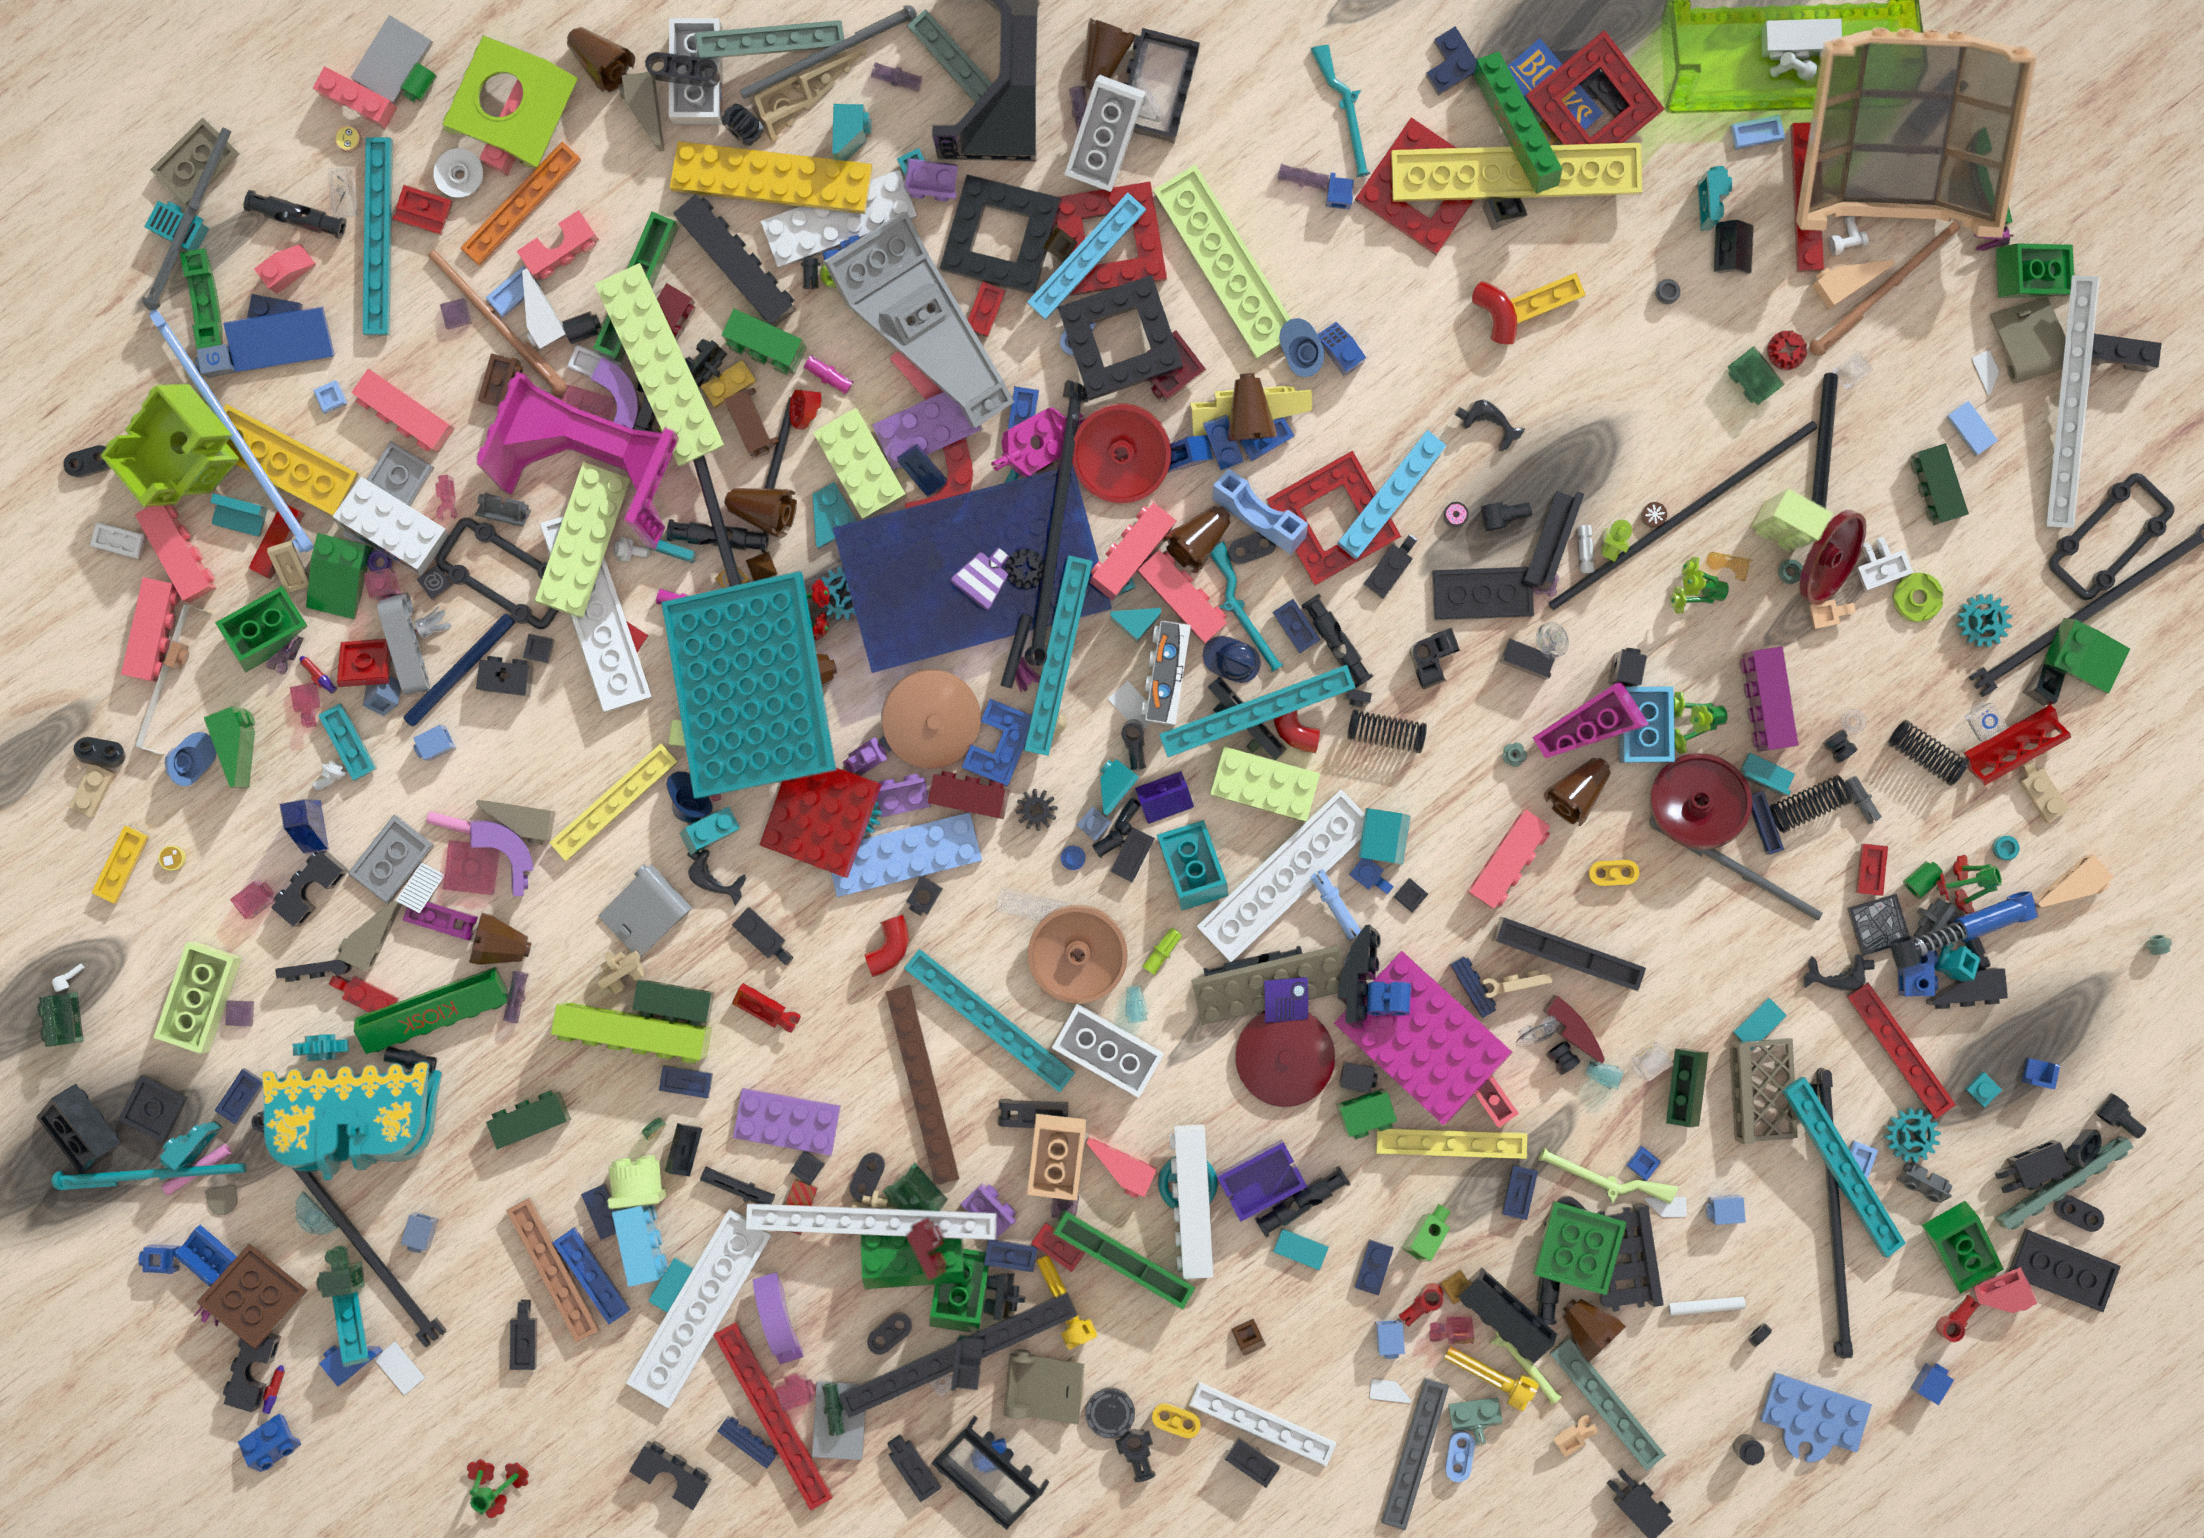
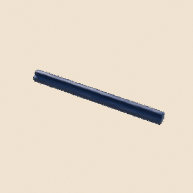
[403,614,515,726]

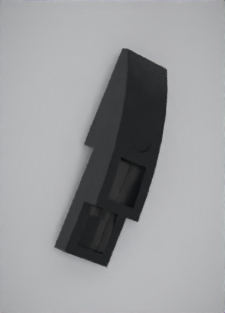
[1337,925,1381,1029]

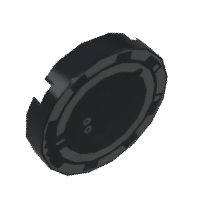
[1086,1387,1135,1439]

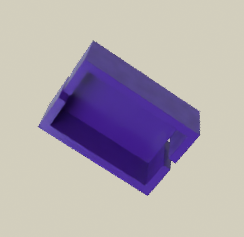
[1216,1139,1307,1222]

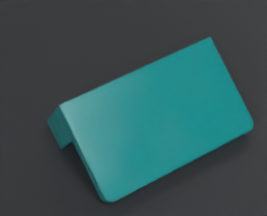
[210,493,268,537]
[1740,753,1795,796]

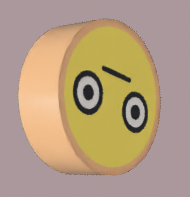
[335,126,362,152]

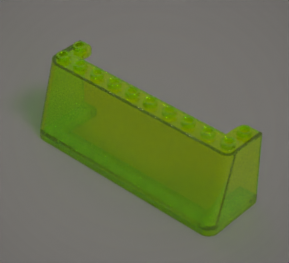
[1661,0,1928,114]

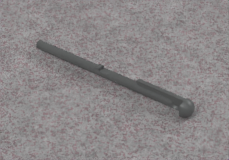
[739,5,917,99]
[142,127,232,310]
[1649,815,1823,921]

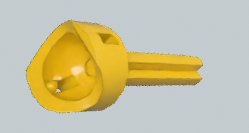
[1036,1255,1097,1350]
[1444,1345,1539,1411]

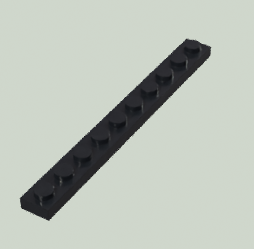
[839,1291,1078,1418]

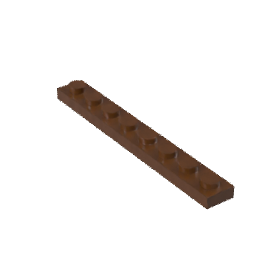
[886,985,960,1185]

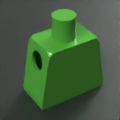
[1401,1204,1451,1262]

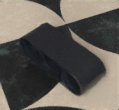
[645,52,721,87]

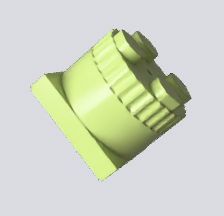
[608,1155,667,1209]

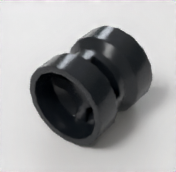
[1823,729,1858,764]
[1546,1041,1581,1075]

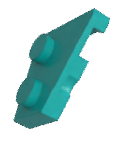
[813,482,859,549]

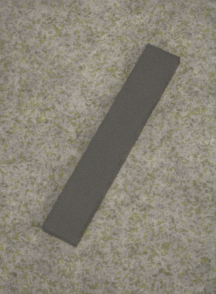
[1381,1377,1449,1531]

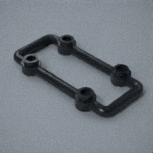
[2048,473,2175,600]
[436,517,559,629]

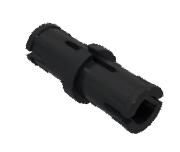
[384,1046,437,1073]

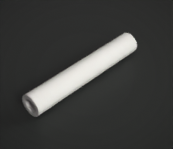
[1668,1297,1746,1316]

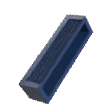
[1751,791,1784,855]
[1450,956,1497,1018]
[717,1416,778,1469]

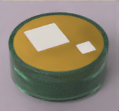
[641,1117,667,1140]

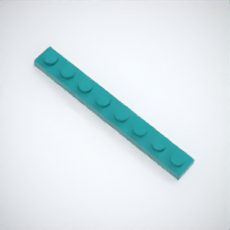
[363,137,393,336]
[1024,555,1093,756]
[1159,665,1355,758]
[904,948,1075,1092]
[1782,1077,1906,1258]

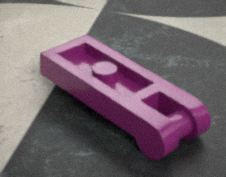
[403,901,478,941]

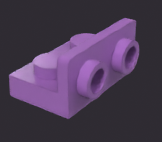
[904,158,958,201]
[878,774,931,817]
[961,1182,1016,1240]

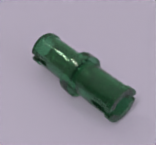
[822,1382,845,1436]

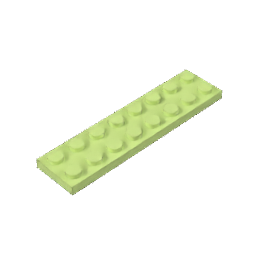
[1153,164,1291,360]
[594,263,725,467]

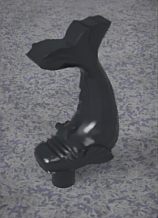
[1454,399,1525,451]
[687,849,747,906]
[1803,954,1875,991]

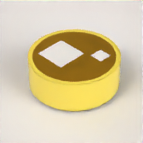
[158,846,186,870]

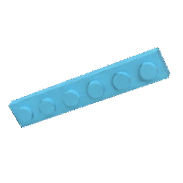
[1027,193,1146,320]
[1336,430,1447,559]

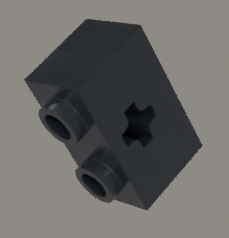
[1608,647,1647,687]
[476,656,534,696]

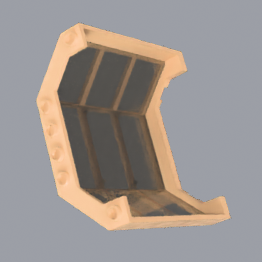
[1796,28,2037,237]

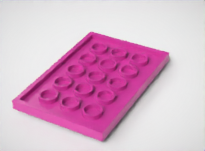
[1334,951,1513,1126]

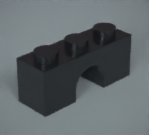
[2091,333,2162,372]
[271,851,348,927]
[223,1333,282,1413]
[629,1441,712,1510]

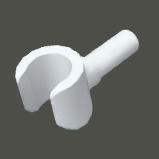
[52,963,85,992]

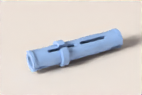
[1310,869,1361,940]

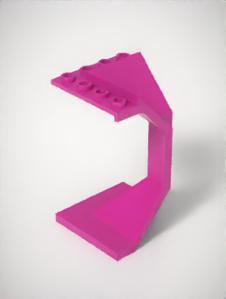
[476,372,679,550]

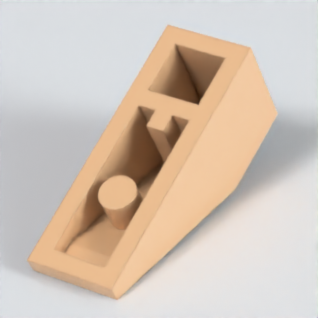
[1812,259,1896,310]
[2034,855,2114,908]

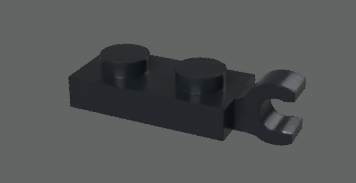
[1363,534,1418,599]
[732,907,794,965]
[510,1299,537,1370]

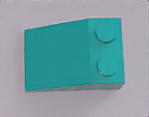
[1157,820,1229,911]

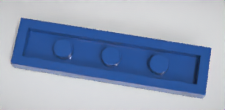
[553,1227,631,1325]

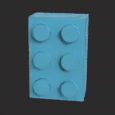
[1619,686,1675,763]
[612,1205,668,1287]

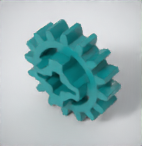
[821,567,871,621]
[1955,594,2012,648]
[292,1034,349,1061]
[1884,1107,1941,1163]

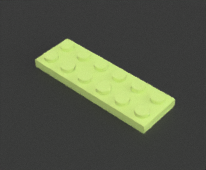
[534,462,630,618]

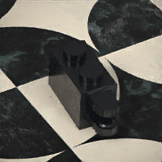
[1995,1140,2072,1193]
[1607,1468,1674,1538]

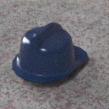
[1202,636,1261,683]
[666,771,713,825]

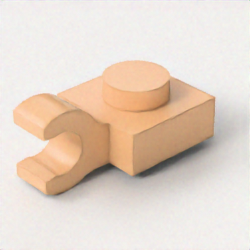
[1809,599,1856,629]
[1553,1415,1598,1458]

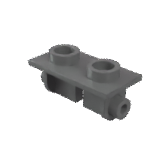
[475,493,531,527]
[1896,1161,1952,1203]

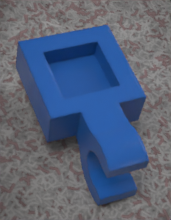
[1349,858,1394,894]

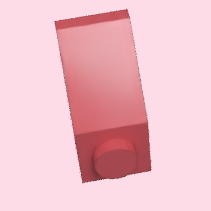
[254,244,316,294]
[1974,1267,2038,1313]

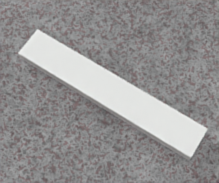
[1189,1382,1336,1467]

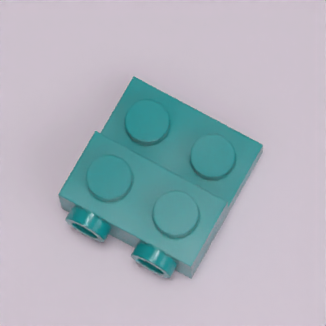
[1697,166,1732,231]
[160,1121,223,1170]

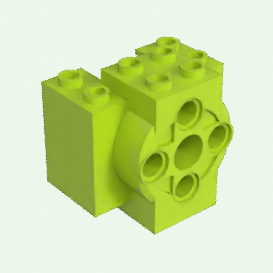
[101,384,240,507]

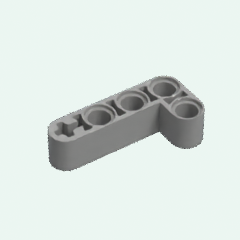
[378,592,430,695]

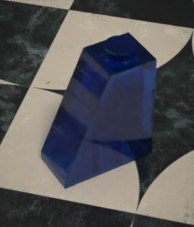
[280,799,329,854]

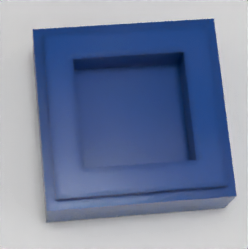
[1625,1145,1661,1181]

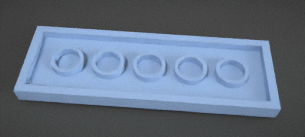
[831,812,982,897]

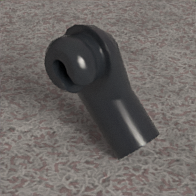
[1114,798,1141,835]

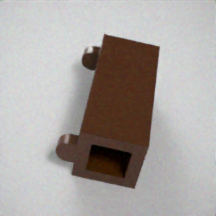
[724,388,779,457]

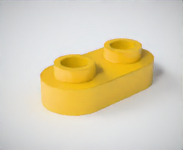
[1588,860,1639,886]
[1152,1403,1201,1438]

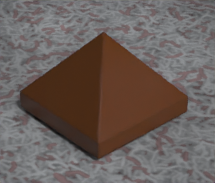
[746,551,778,581]

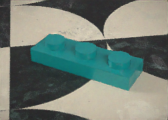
[318,703,377,781]
[332,1288,370,1367]

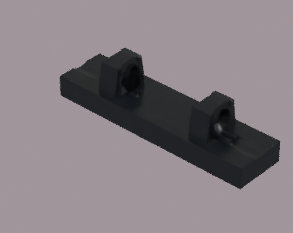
[1208,676,1287,760]

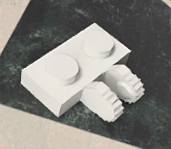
[1856,537,1913,591]

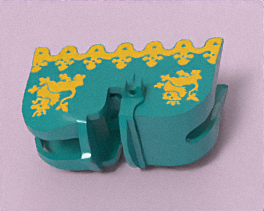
[262,1062,442,1181]

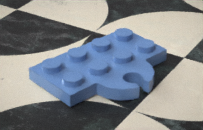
[1759,1372,1872,1462]

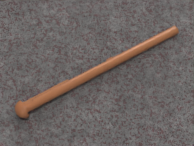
[1809,221,1960,356]
[428,250,567,397]

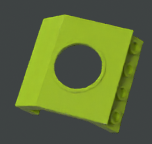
[442,35,578,168]

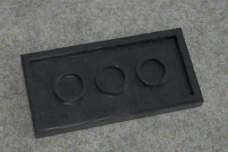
[1432,567,1534,620]
[2009,1229,2121,1312]

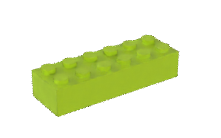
[551,1002,712,1063]

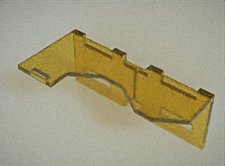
[1706,552,1753,581]

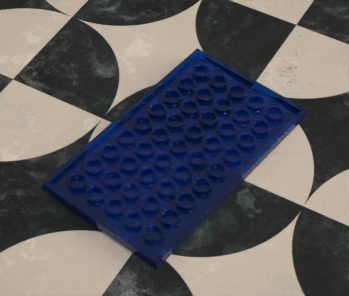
[832,465,1112,673]

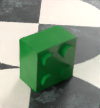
[1336,1089,1397,1139]

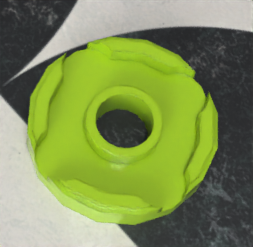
[1892,573,1944,622]

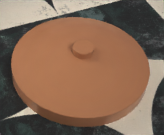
[881,669,981,769]
[1028,905,1128,1004]

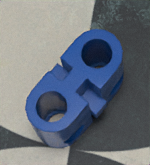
[1366,982,1411,1016]

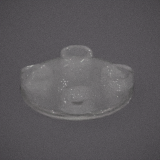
[1516,1016,1562,1047]

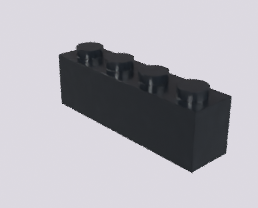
[1458,1267,1557,1364]

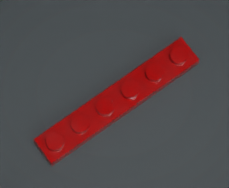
[1790,122,1824,272]
[1846,982,1956,1119]

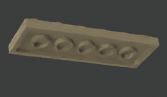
[1191,945,1343,1025]

